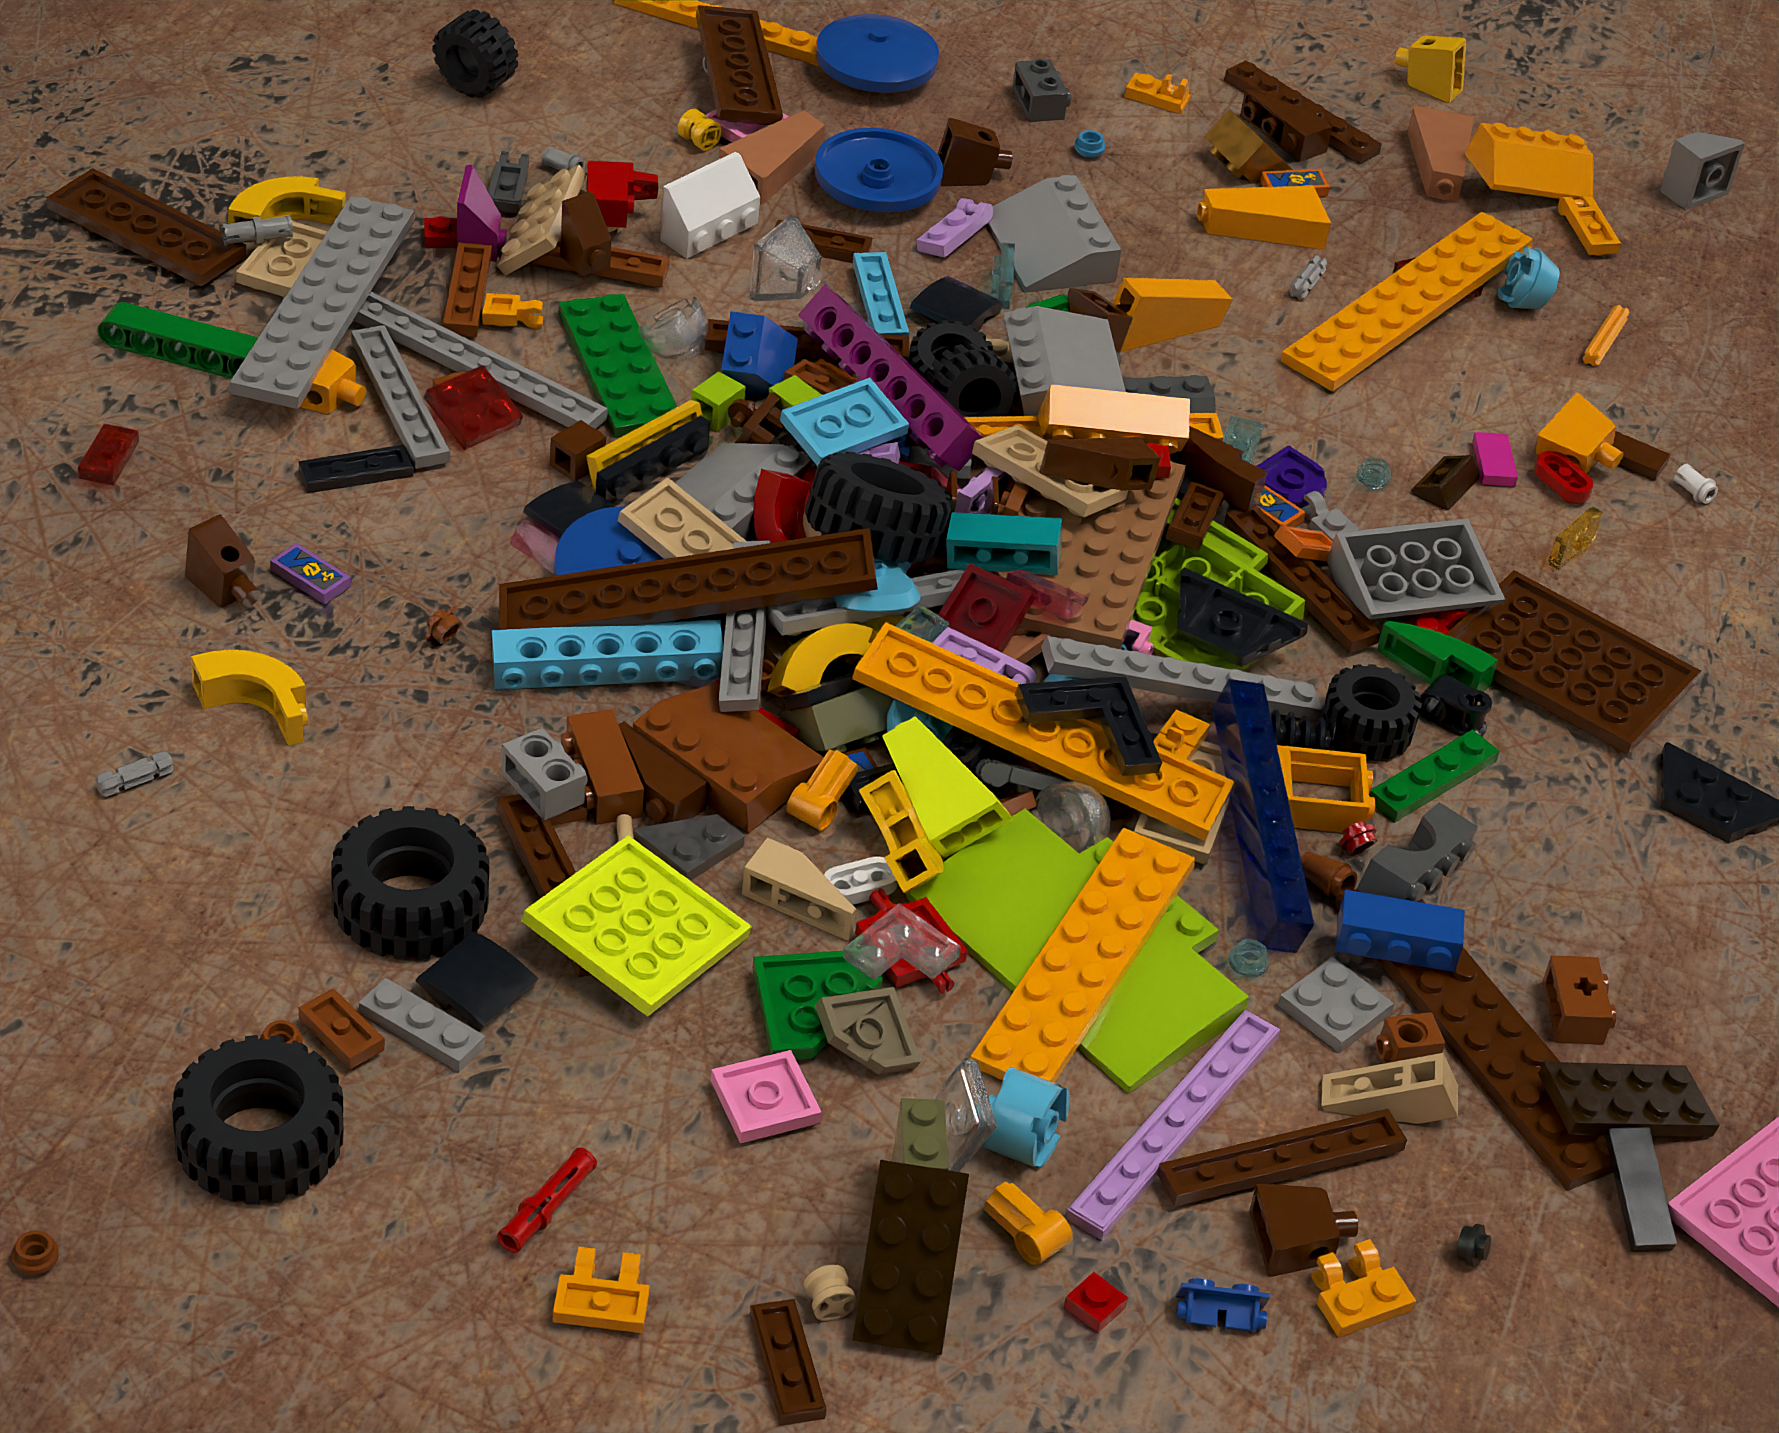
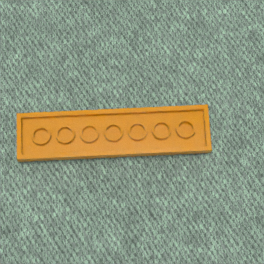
[970,828,1195,1083]

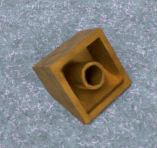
[1204,109,1293,183]

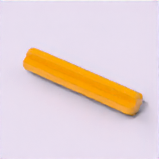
[1582,305,1630,367]

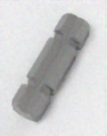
[1289,255,1328,300]
[96,751,174,797]

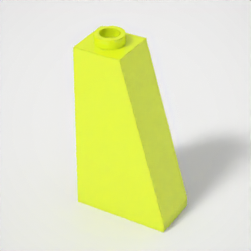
[882,716,1013,859]

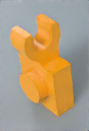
[482,293,544,329]

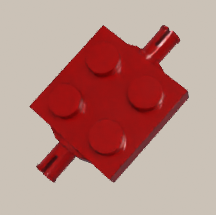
[855,888,968,994]

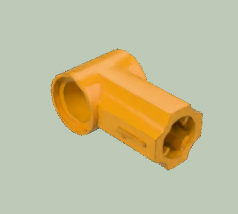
[786,749,859,831]
[984,1181,1073,1266]

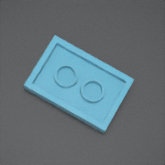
[780,378,909,466]

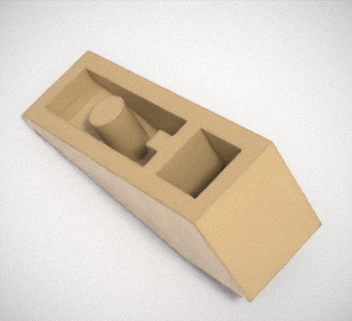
[742,837,856,941]
[1321,1053,1458,1124]

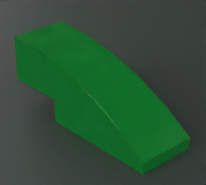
[1377,621,1498,692]

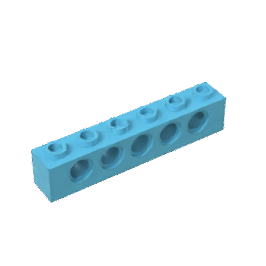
[492,620,724,690]

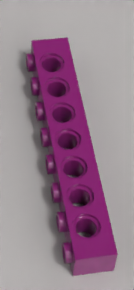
[798,284,984,472]

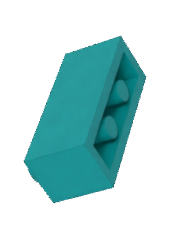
[946,512,1062,575]

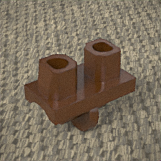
[728,392,785,444]

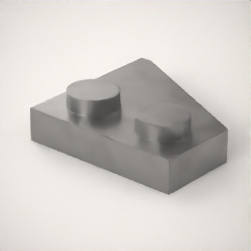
[634,814,745,881]

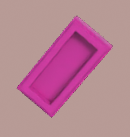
[1472,432,1518,487]

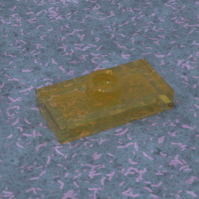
[1548,507,1603,570]

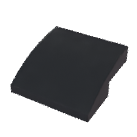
[910,276,1003,332]
[523,481,617,538]
[415,931,539,1032]

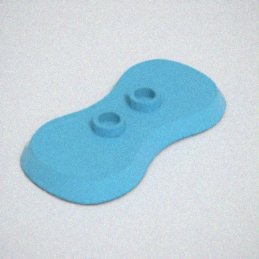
[833,557,921,612]

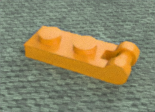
[1558,196,1621,256]

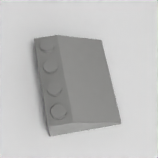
[986,175,1121,293]
[1004,306,1126,416]
[675,443,812,541]
[1326,518,1505,619]

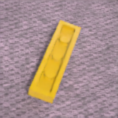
[586,400,703,489]

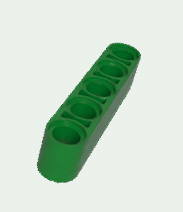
[97,302,258,379]

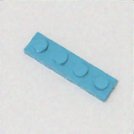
[853,252,909,336]

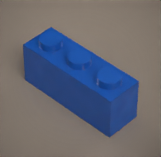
[1335,890,1465,972]

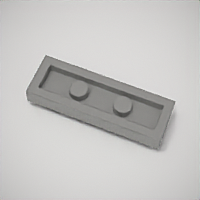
[359,977,486,1072]

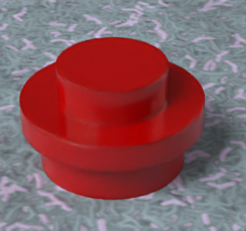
[1339,821,1378,855]

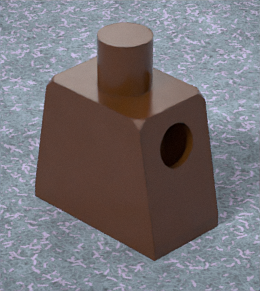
[937,118,1013,186]
[185,514,261,607]
[1249,1184,1358,1277]

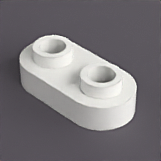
[824,857,898,905]

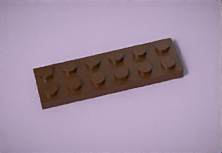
[696,5,783,125]
[46,168,247,287]

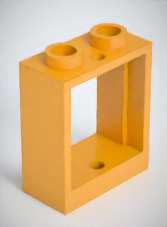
[1268,745,1375,833]

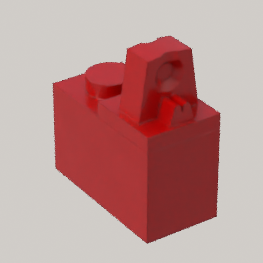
[586,161,658,228]

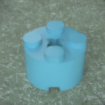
[982,1067,1070,1167]

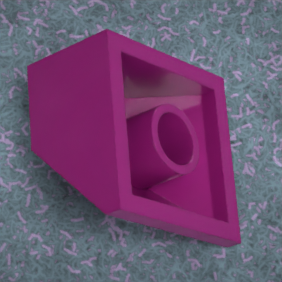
[457,165,507,262]

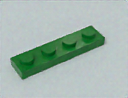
[1369,729,1500,823]

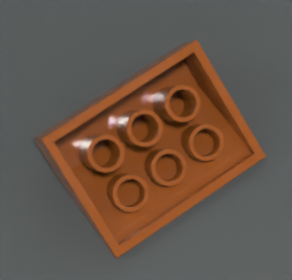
[633,682,824,834]

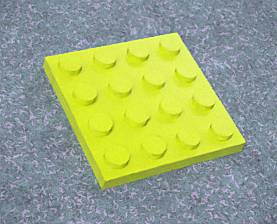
[521,835,752,1017]

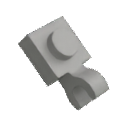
[1301,491,1359,541]

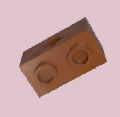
[1542,955,1616,1045]

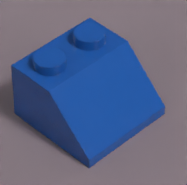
[721,311,798,397]

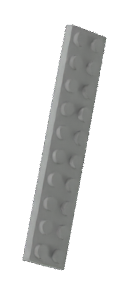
[230,196,414,409]

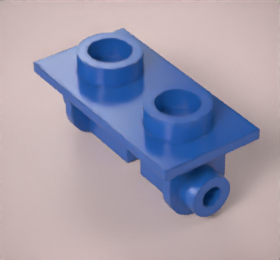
[1176,1278,1271,1333]

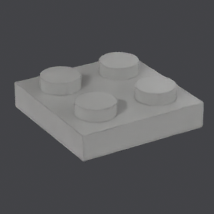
[1278,957,1394,1053]

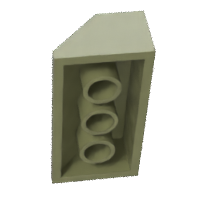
[780,686,895,755]

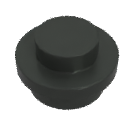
[1457,1223,1491,1268]

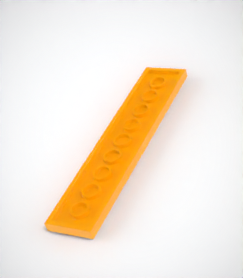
[1281,212,1533,392]
[852,622,1235,841]

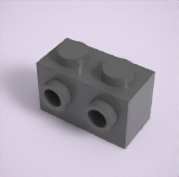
[1012,58,1071,122]

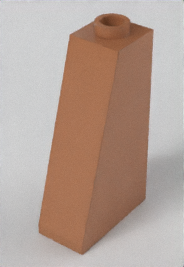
[1407,105,1474,202]
[719,110,825,205]

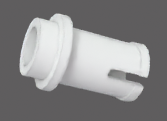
[1674,464,1718,504]

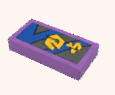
[270,543,351,605]

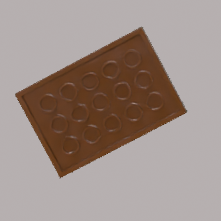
[1446,570,1701,755]

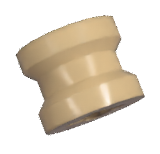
[804,1265,857,1322]

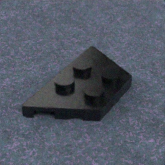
[1177,567,1308,667]
[1661,742,1779,843]

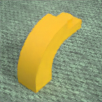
[228,176,346,242]
[767,623,873,698]
[191,650,308,746]
[859,770,944,893]

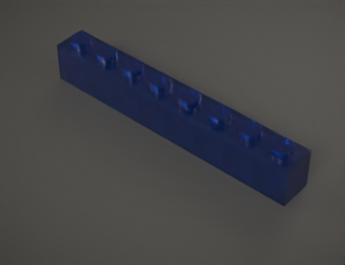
[1212,679,1314,953]

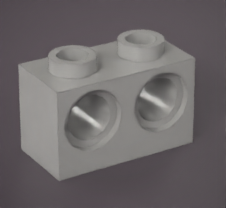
[501,728,588,820]

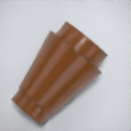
[1297,851,1357,899]

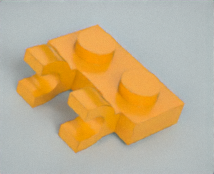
[1311,1239,1416,1338]
[553,1247,650,1333]

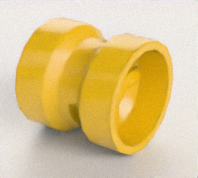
[677,108,722,151]

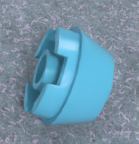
[1498,246,1560,309]

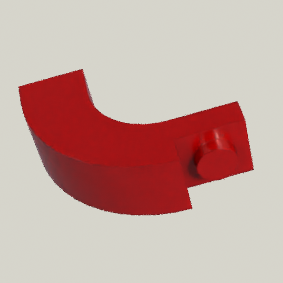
[754,469,810,543]

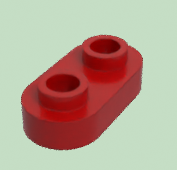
[1534,451,1594,504]

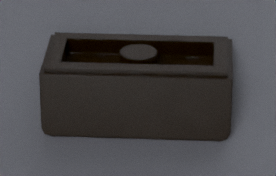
[1412,455,1479,510]

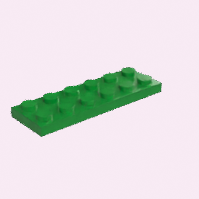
[558,294,677,438]

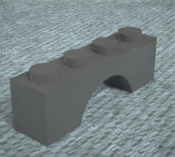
[1357,802,1478,902]

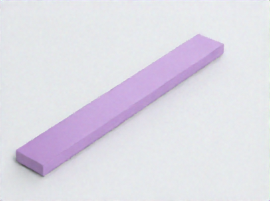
[1065,1010,1280,1241]

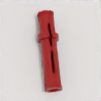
[497,1147,597,1253]

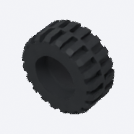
[805,452,952,564]
[331,806,490,960]
[172,1035,344,1204]

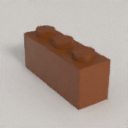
[561,709,644,825]

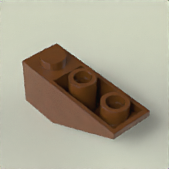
[1240,89,1333,162]
[1039,437,1161,491]

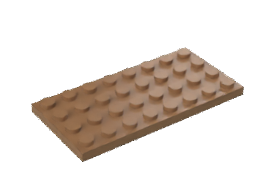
[991,438,1186,649]

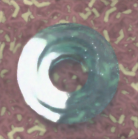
[1357,457,1392,489]
[1229,939,1270,977]

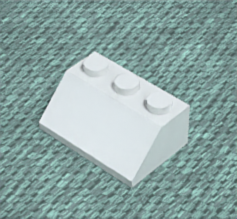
[660,152,760,259]

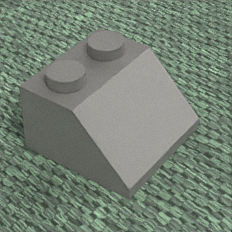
[1660,132,1745,210]

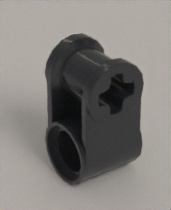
[1420,675,1493,737]

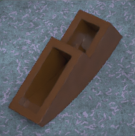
[1173,426,1268,512]

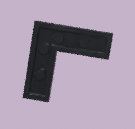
[1015,676,1162,776]

